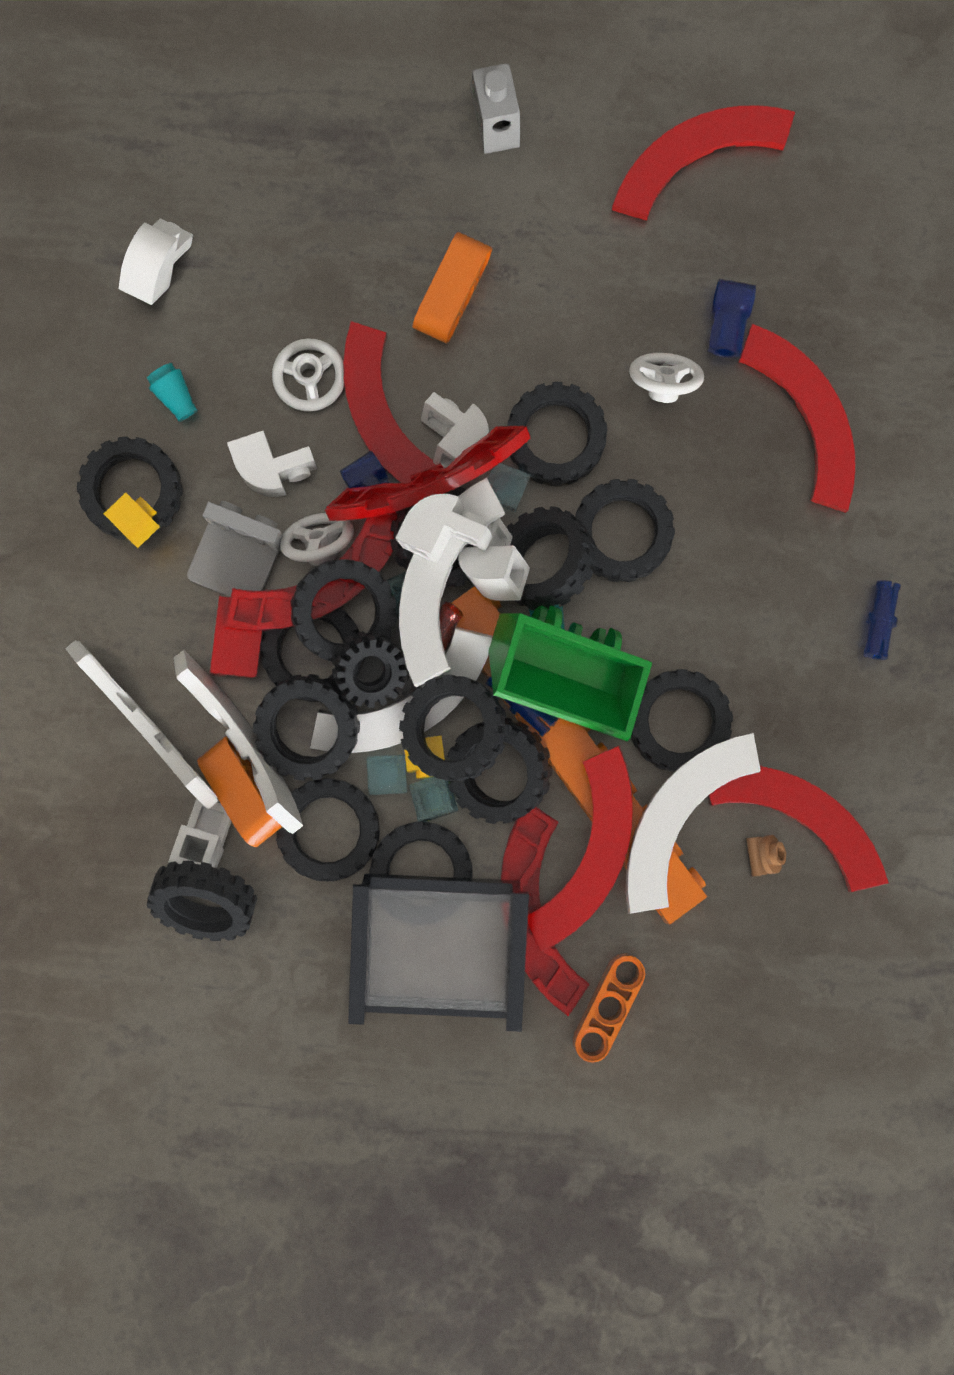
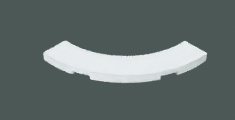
[399,477,505,687]
[310,627,493,753]
[65,640,218,810]
[174,650,303,834]
[626,733,761,914]

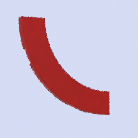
[612,105,795,221]
[344,321,435,483]
[739,324,855,513]
[325,426,531,521]
[224,511,398,630]
[528,745,633,952]
[708,766,889,892]
[501,807,590,1017]

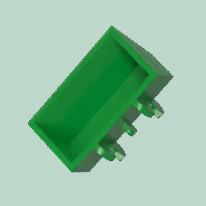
[489,605,652,742]

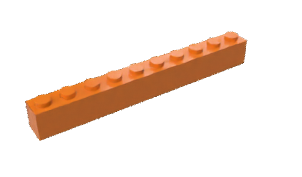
[441,586,707,925]

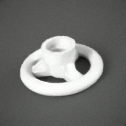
[272,338,345,412]
[629,353,704,403]
[280,513,354,566]

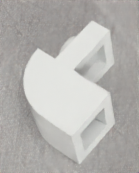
[118,218,193,305]
[421,392,489,468]
[227,431,317,497]
[396,494,493,563]
[458,518,530,601]
[168,798,232,868]

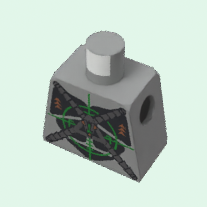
[470,63,520,154]

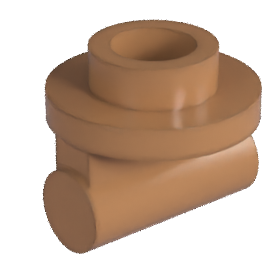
[746,835,786,876]

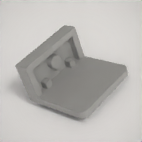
[187,501,283,597]

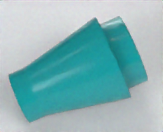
[146,363,198,422]

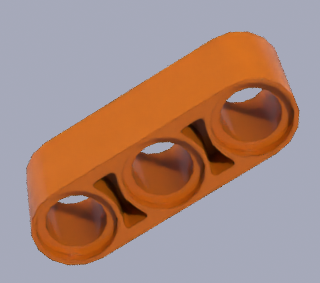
[412,232,492,344]
[197,735,283,847]
[573,953,646,1063]

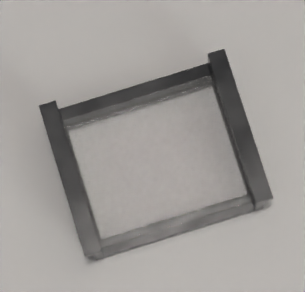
[348,874,529,1032]

